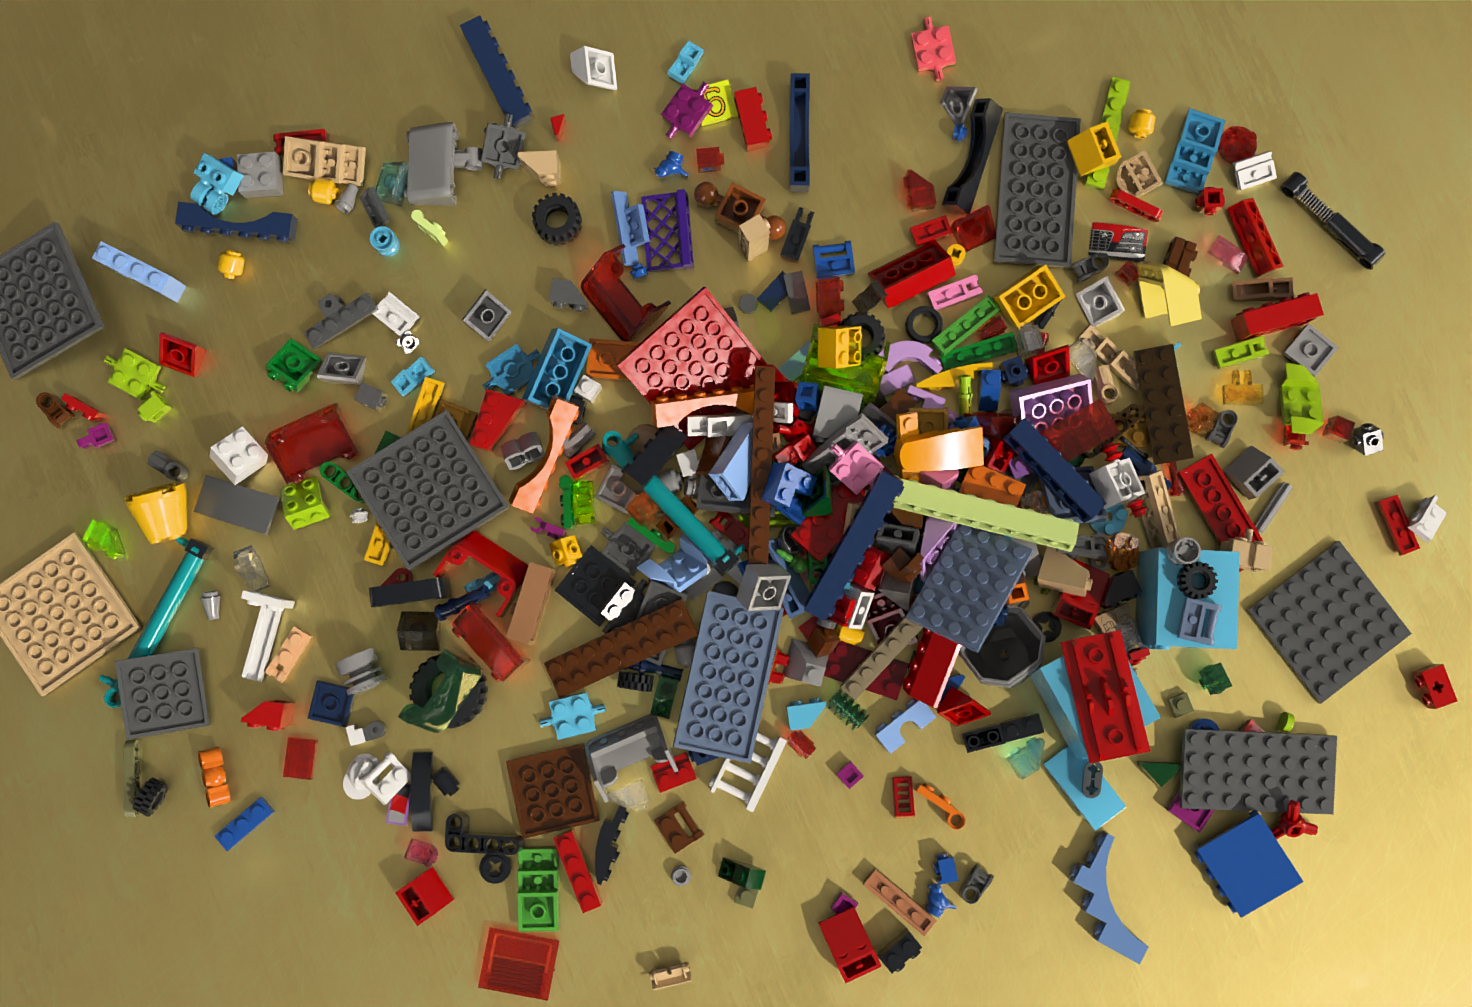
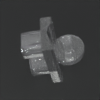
[1019,490,1048,514]

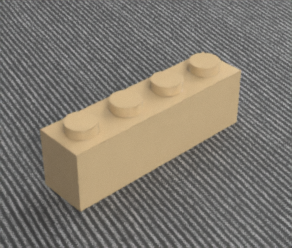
[738,214,771,262]

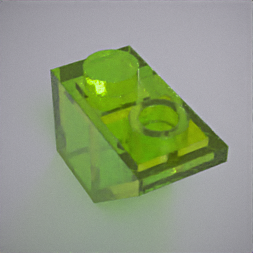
[573,481,595,525]
[82,520,126,560]

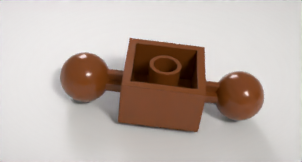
[694,182,786,240]

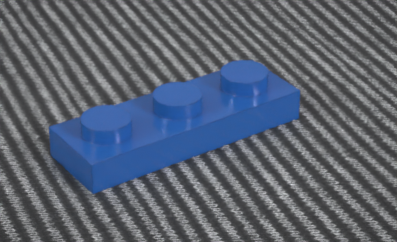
[214,797,275,851]

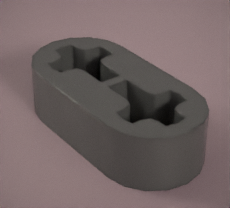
[1082,762,1103,798]

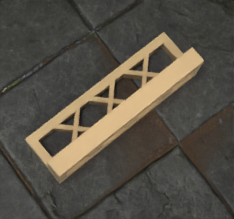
[1137,470,1180,549]

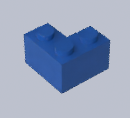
[761,463,817,507]

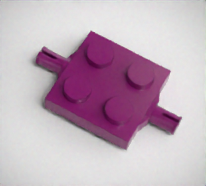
[661,81,713,139]

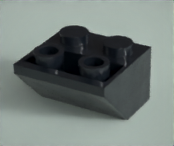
[1100,570,1142,609]

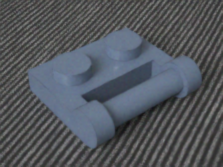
[1177,598,1222,646]

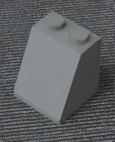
[811,386,863,444]

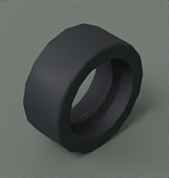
[905,306,943,344]

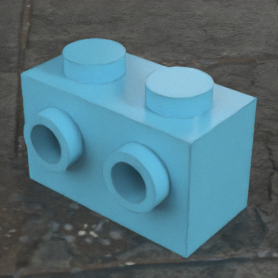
[193,153,244,196]

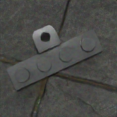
[303,292,379,349]

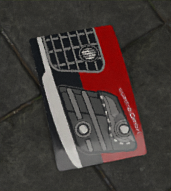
[1088,222,1148,262]

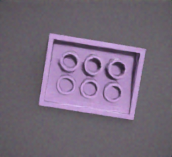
[1010,374,1095,445]

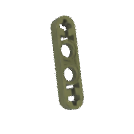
[124,740,141,817]

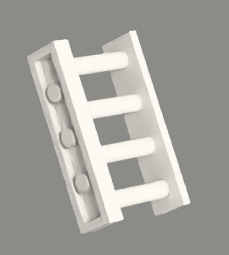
[709,732,787,812]

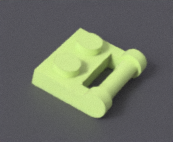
[411,210,448,247]

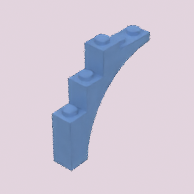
[1069,831,1149,964]

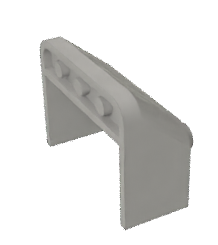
[585,714,678,802]

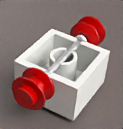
[1089,442,1148,518]

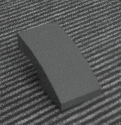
[783,270,810,314]

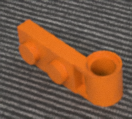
[914,783,966,830]

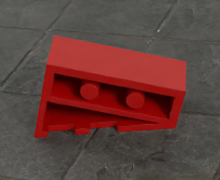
[469,389,527,452]

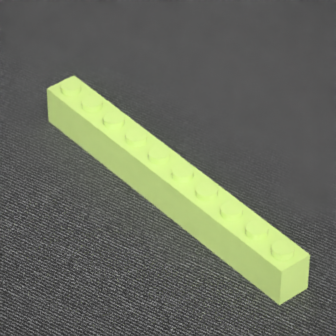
[893,475,1080,552]

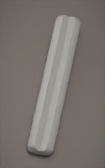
[1254,482,1292,533]

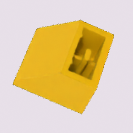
[1067,122,1121,177]
[818,326,862,369]

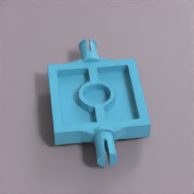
[539,692,606,740]

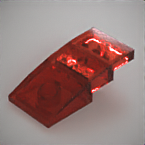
[1039,398,1120,462]

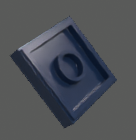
[307,680,355,727]

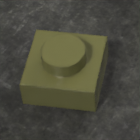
[1167,692,1194,718]
[734,886,758,909]

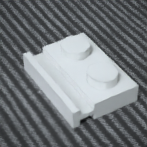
[1233,151,1277,190]
[373,292,420,337]
[685,558,724,601]

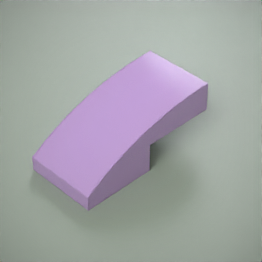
[871,364,916,399]

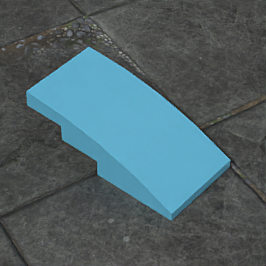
[1044,746,1126,831]

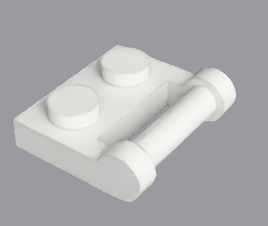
[360,752,411,806]

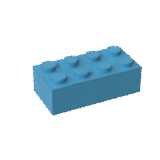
[522,328,592,410]

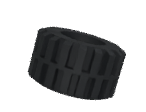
[532,193,582,246]
[839,311,885,362]

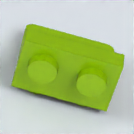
[280,476,330,530]

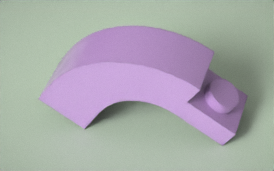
[872,341,942,375]

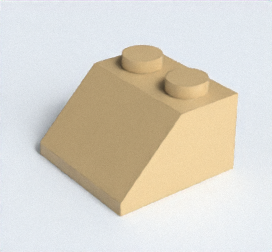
[518,150,561,187]

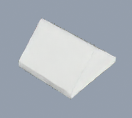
[1076,276,1125,327]

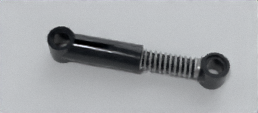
[1280,172,1386,270]

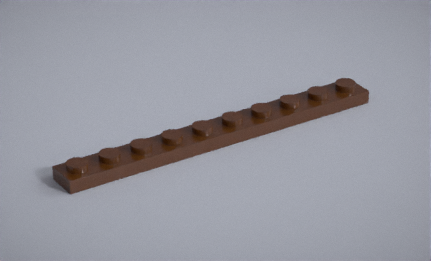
[748,366,775,564]

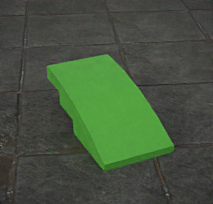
[517,846,559,932]

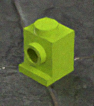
[138,391,172,423]

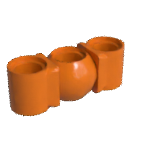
[198,747,230,808]

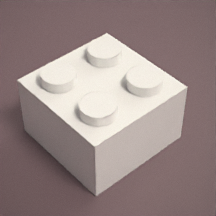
[209,426,268,485]

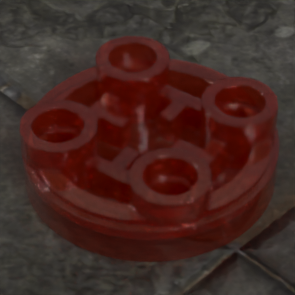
[1218,126,1257,164]

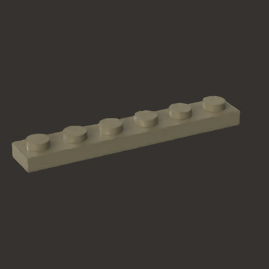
[840,613,923,700]

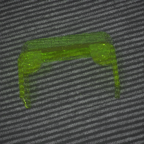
[800,324,891,404]

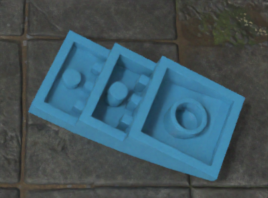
[1164,108,1225,194]

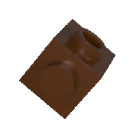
[806,627,840,658]

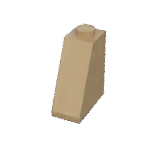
[1037,546,1093,597]

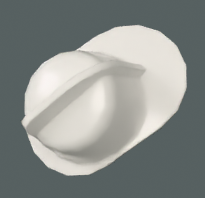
[343,753,380,800]

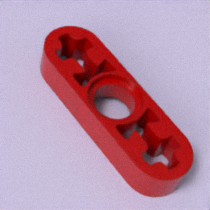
[1109,189,1163,222]

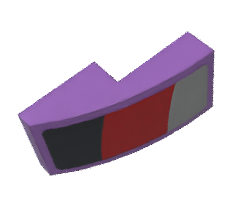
[386,783,411,826]

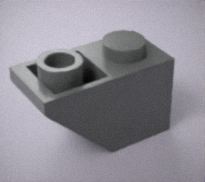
[549,278,589,312]

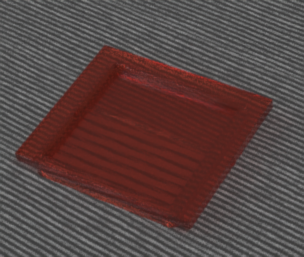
[478,927,560,1001]

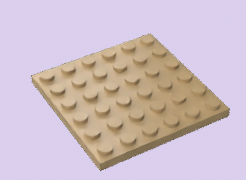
[0,532,142,696]

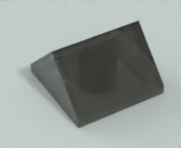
[397,611,441,651]

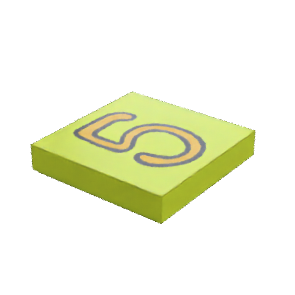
[693,79,738,126]

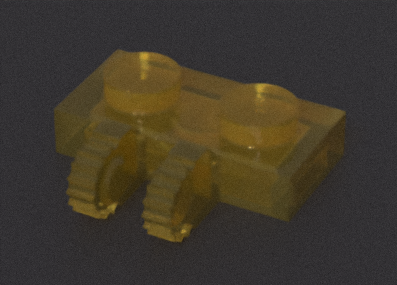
[1222,370,1264,405]

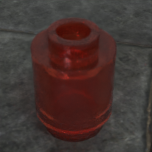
[787,730,816,759]

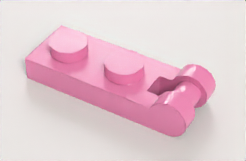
[927,275,984,310]

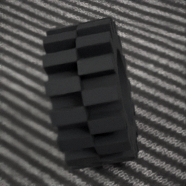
[1177,562,1218,599]
[617,671,654,692]
[133,777,168,817]

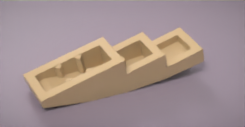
[1076,325,1140,390]

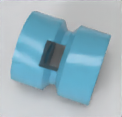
[190,181,229,215]
[370,226,400,257]

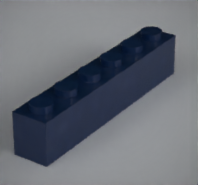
[460,15,533,129]
[1002,418,1107,523]

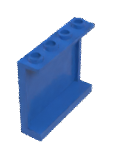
[1194,810,1304,918]

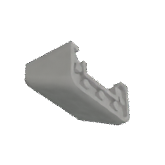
[404,122,459,206]

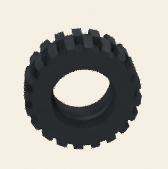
[409,653,488,729]

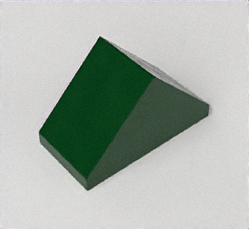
[1137,761,1182,787]

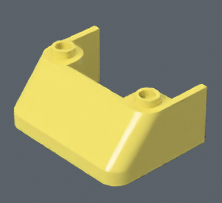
[1136,261,1202,326]

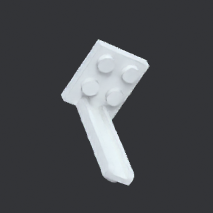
[241,590,295,682]

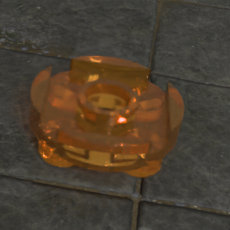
[1104,532,1139,571]

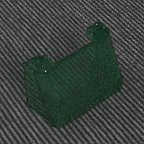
[398,648,482,733]

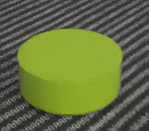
[1277,712,1295,733]

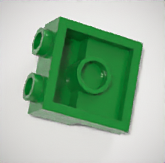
[266,338,322,393]

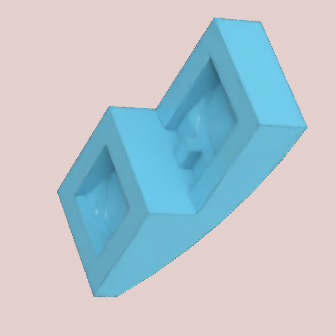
[667,41,704,84]
[391,357,435,396]

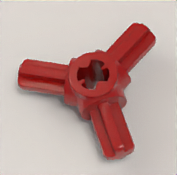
[1270,800,1318,840]

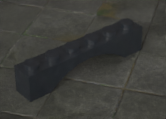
[942,98,1003,214]

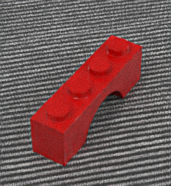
[553,828,603,913]

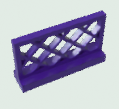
[641,189,694,272]

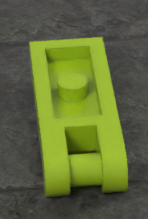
[1212,336,1270,369]

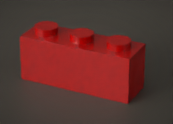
[734,87,772,152]

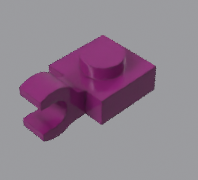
[76,422,115,449]
[530,517,567,540]

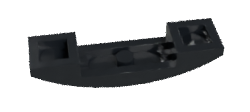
[410,752,433,832]

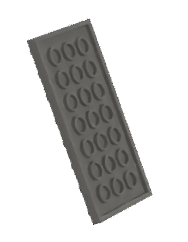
[994,112,1081,268]
[1179,728,1337,815]

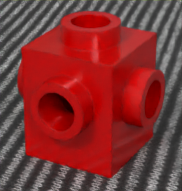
[1195,187,1225,216]

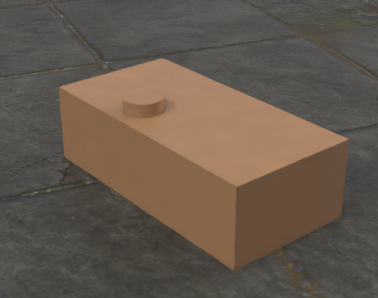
[506,562,557,645]

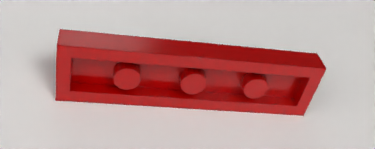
[1227,198,1284,277]

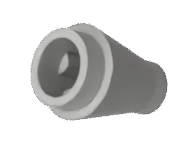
[335,184,359,214]
[200,591,221,620]

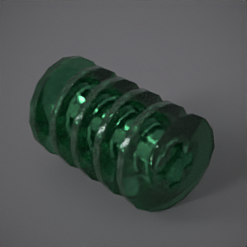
[828,688,870,731]

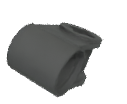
[1070,252,1109,283]
[1205,410,1238,448]
[959,864,994,904]

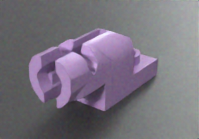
[906,385,960,428]

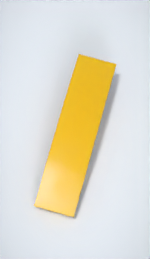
[914,362,993,390]

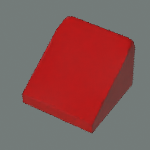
[550,114,566,141]

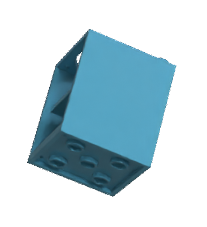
[1135,548,1240,650]
[1030,631,1161,760]

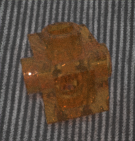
[1186,402,1218,435]

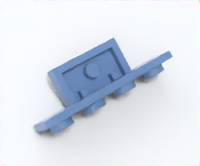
[611,191,650,266]

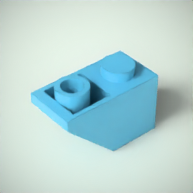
[786,698,826,730]

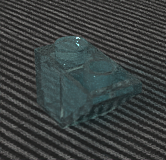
[1007,737,1045,780]

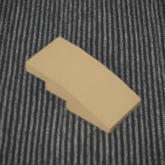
[283,136,366,186]

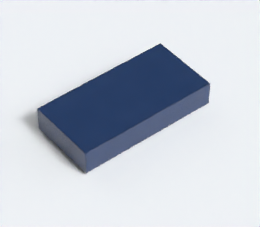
[757,271,787,312]

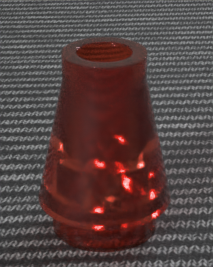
[977,315,1007,340]

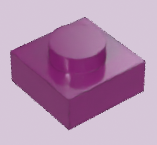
[836,761,864,789]
[830,891,858,913]

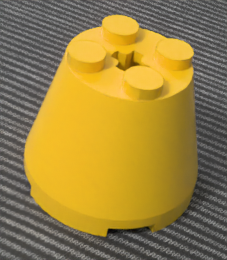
[124,482,187,544]

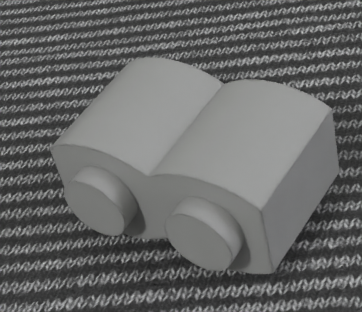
[500,432,545,470]

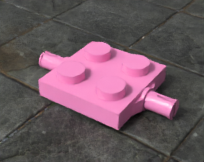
[829,440,884,495]

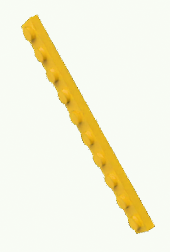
[364,377,445,566]

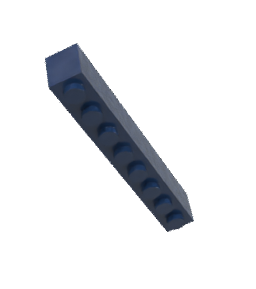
[804,468,904,621]

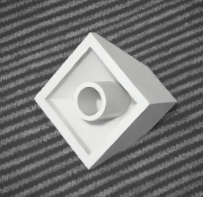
[570,46,617,91]

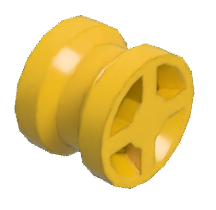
[946,244,966,266]

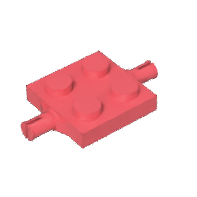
[911,17,956,81]

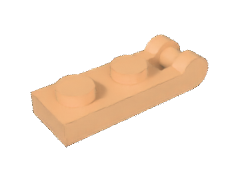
[265,626,312,683]

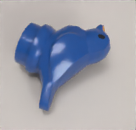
[653,151,689,178]
[926,883,957,918]

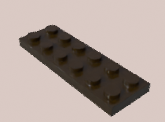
[1133,344,1194,465]

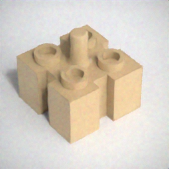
[1220,528,1273,572]

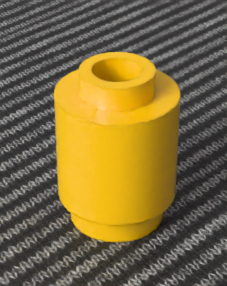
[835,624,865,645]

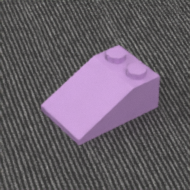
[920,516,957,582]

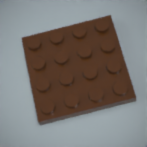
[506,743,600,839]

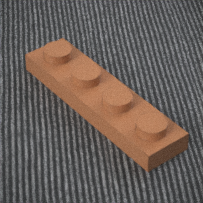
[863,869,936,936]

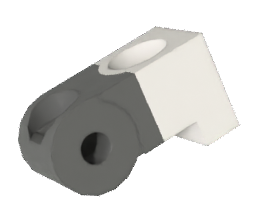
[346,721,387,746]

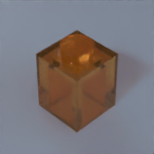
[626,492,660,527]

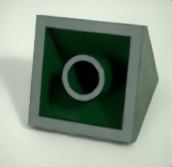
[802,465,833,517]

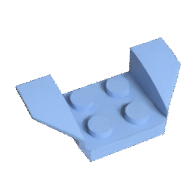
[637,534,707,592]

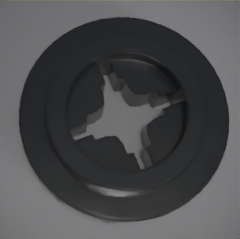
[1032,612,1062,643]
[479,854,511,884]

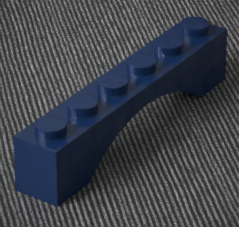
[789,73,810,192]
[175,202,298,243]

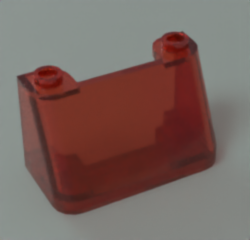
[264,403,359,484]

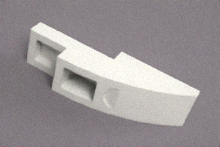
[687,412,753,437]

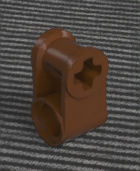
[36,392,75,429]

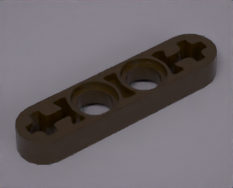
[1080,404,1143,459]

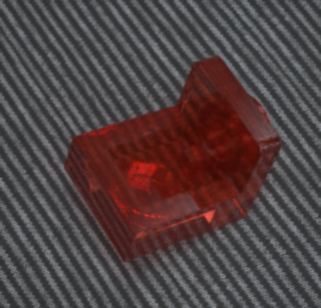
[1283,425,1309,450]

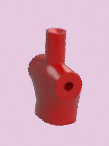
[776,420,814,442]

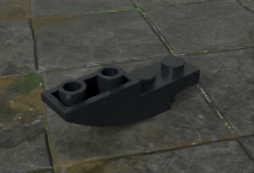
[962,713,1044,753]
[595,803,629,885]

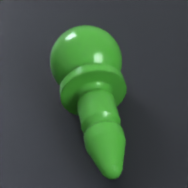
[776,549,808,573]

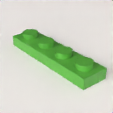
[931,295,1001,357]

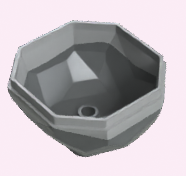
[958,605,1046,689]

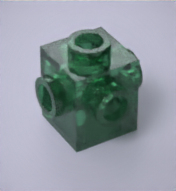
[1198,662,1232,695]

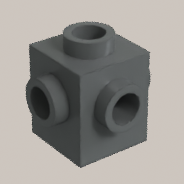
[1352,423,1384,456]

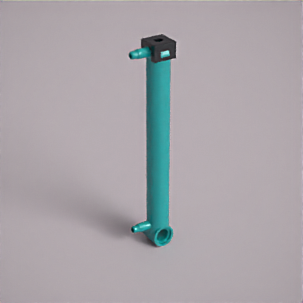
[602,431,745,577]
[99,537,214,708]

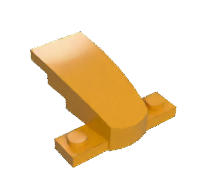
[894,411,984,483]

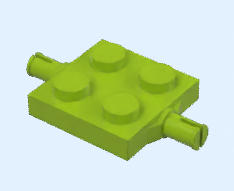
[104,348,166,400]

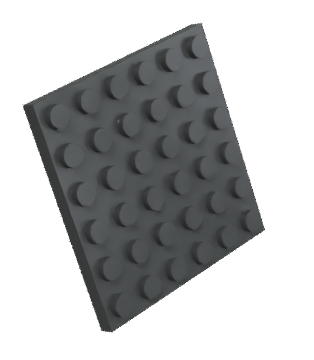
[0,222,105,379]
[346,410,510,571]
[1247,541,1412,704]

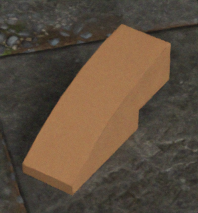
[1232,277,1294,301]

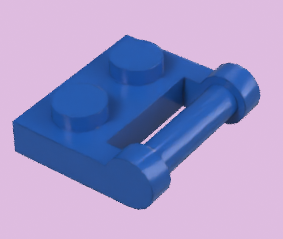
[813,240,855,279]

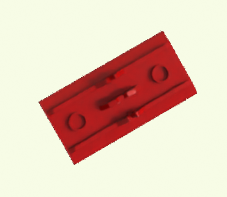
[1060,630,1151,764]

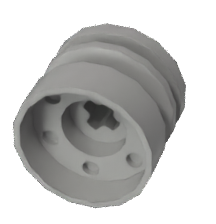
[335,648,387,695]

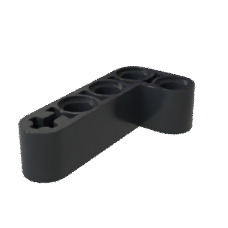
[369,578,451,608]
[445,812,525,855]

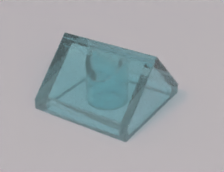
[375,162,408,207]

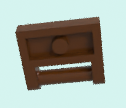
[654,801,705,854]

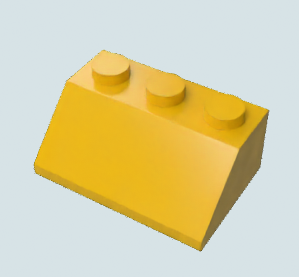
[992,264,1065,329]

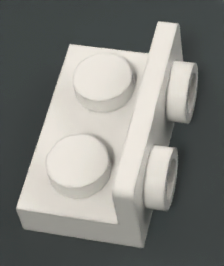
[1408,495,1447,542]

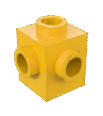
[549,535,582,567]

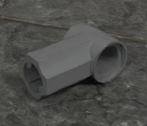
[147,450,189,482]

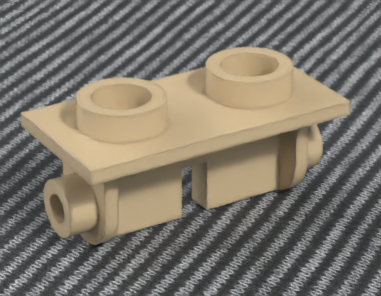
[649,962,692,990]

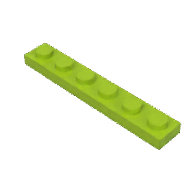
[1084,77,1131,190]

